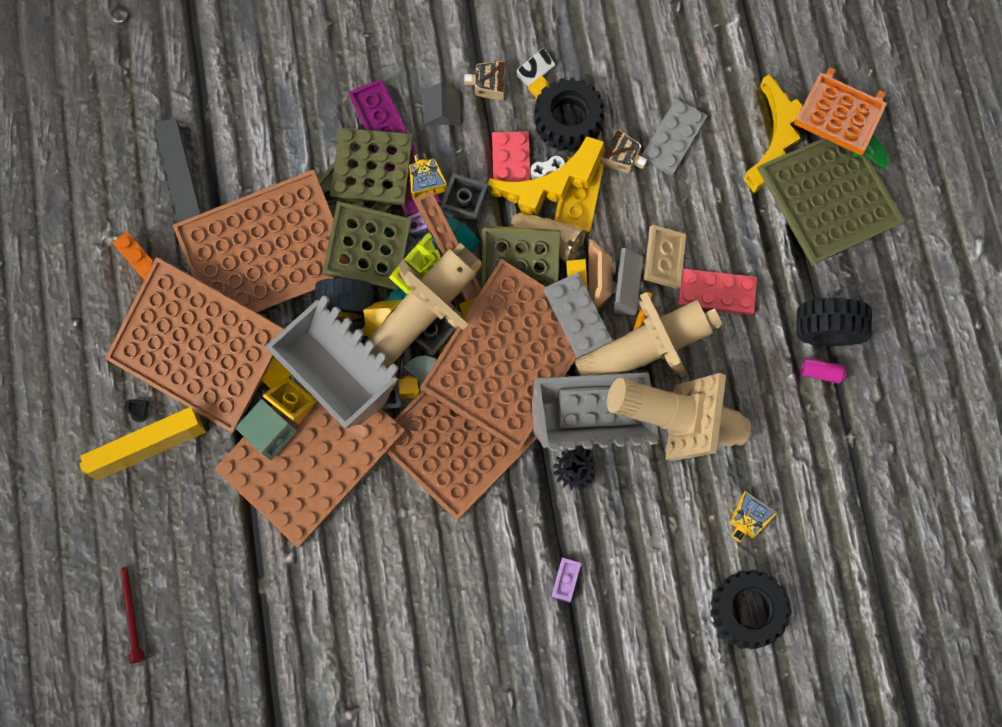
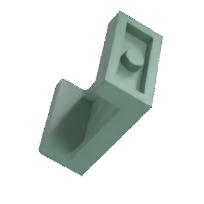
[235,399,297,460]

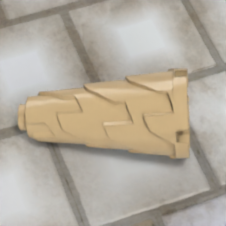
[511,212,585,263]

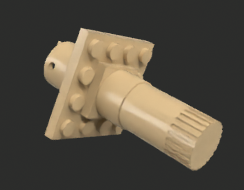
[363,243,482,369]
[574,292,722,378]
[607,373,751,461]

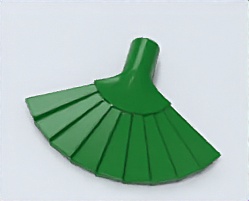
[853,135,888,169]

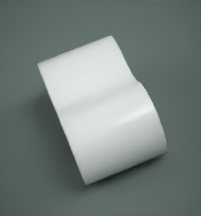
[530,156,565,180]

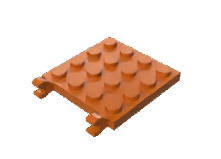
[794,67,887,156]

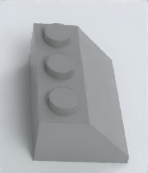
[613,248,646,316]

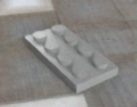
[641,99,708,176]
[543,272,612,358]
[558,387,635,428]

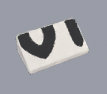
[517,48,555,86]

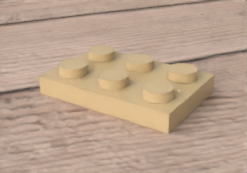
[644,225,686,289]

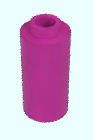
[801,357,847,384]

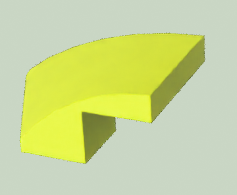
[389,233,440,294]

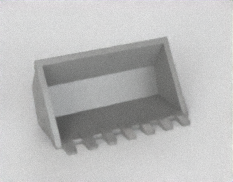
[265,295,398,429]
[532,372,659,451]

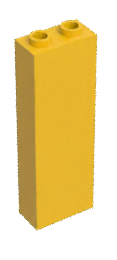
[80,407,206,481]

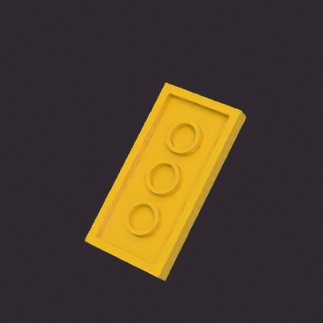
[554,157,604,234]

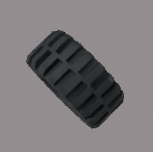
[534,78,605,152]
[796,298,872,347]
[710,570,791,649]

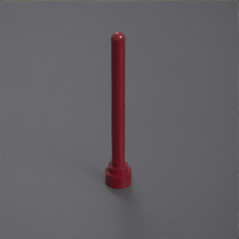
[120,567,146,664]

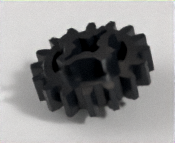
[553,448,596,491]

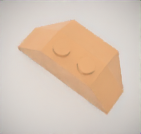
[588,240,616,311]

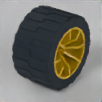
[315,278,373,321]

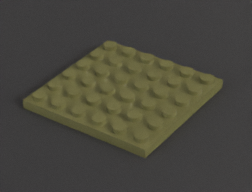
[757,138,905,266]

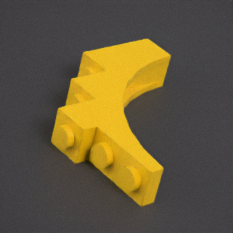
[744,75,803,193]
[487,136,605,216]

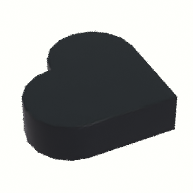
[124,399,149,423]

